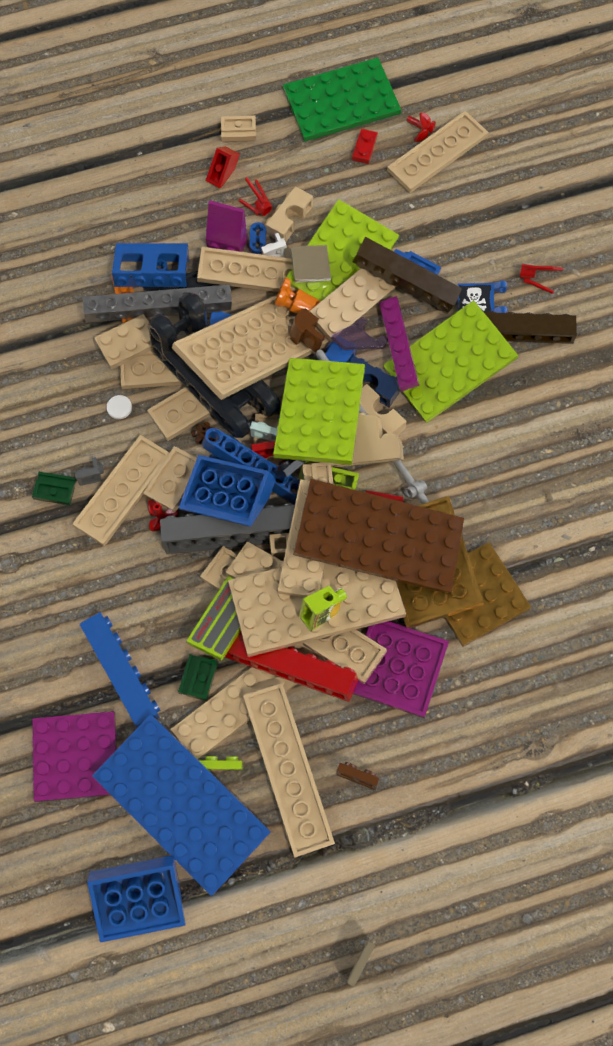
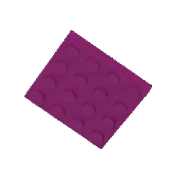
[353,621,449,718]
[33,711,117,802]

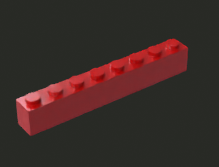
[225,631,359,702]

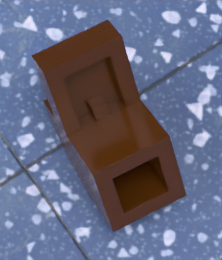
[290,308,325,353]

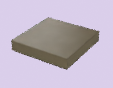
[290,245,331,283]
[346,942,376,987]

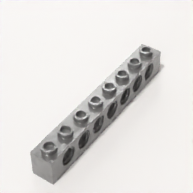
[82,285,232,323]

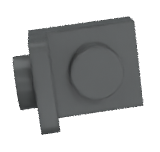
[75,457,104,486]

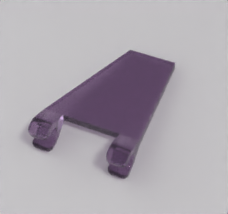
[331,317,388,350]

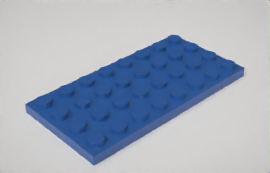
[92,714,271,896]

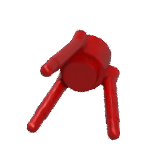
[238,177,273,216]
[520,264,563,294]

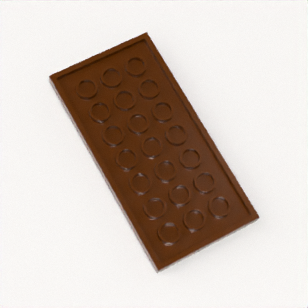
[293,479,464,594]

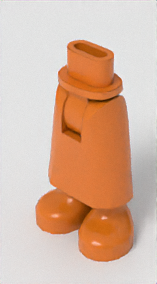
[274,277,321,314]

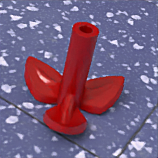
[407,112,436,142]
[148,500,179,532]

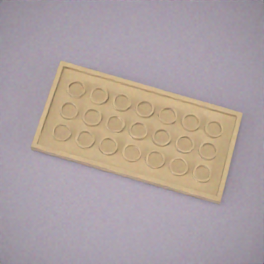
[172,295,330,400]
[228,563,406,657]

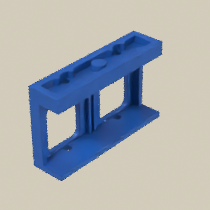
[112,243,189,287]

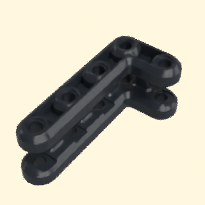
[148,292,280,438]

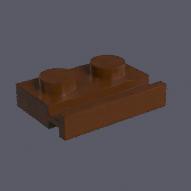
[337,762,379,790]

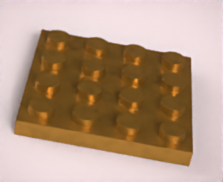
[444,542,532,647]

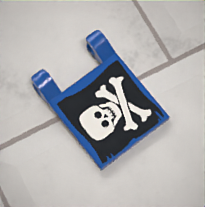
[457,281,507,313]

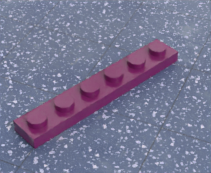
[380,296,420,392]

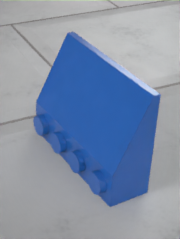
[179,455,276,527]
[87,856,186,943]

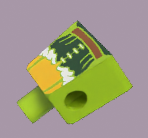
[299,586,347,632]

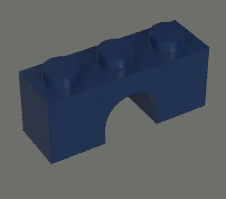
[349,356,401,408]

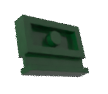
[32,471,77,506]
[178,654,218,701]

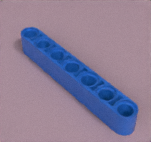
[202,428,300,505]

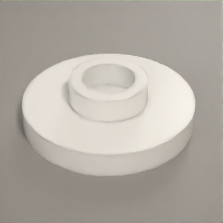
[107,395,132,419]

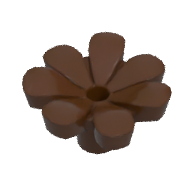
[192,422,215,444]

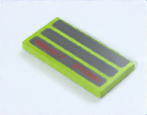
[186,576,241,661]

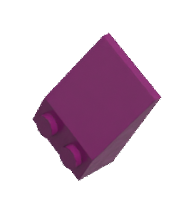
[206,200,247,252]

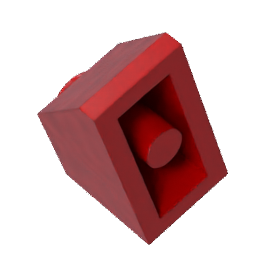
[205,146,240,188]

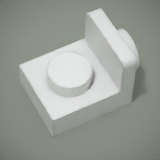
[261,233,287,257]

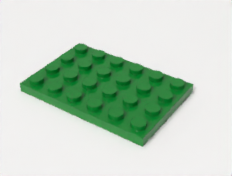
[283,57,401,142]

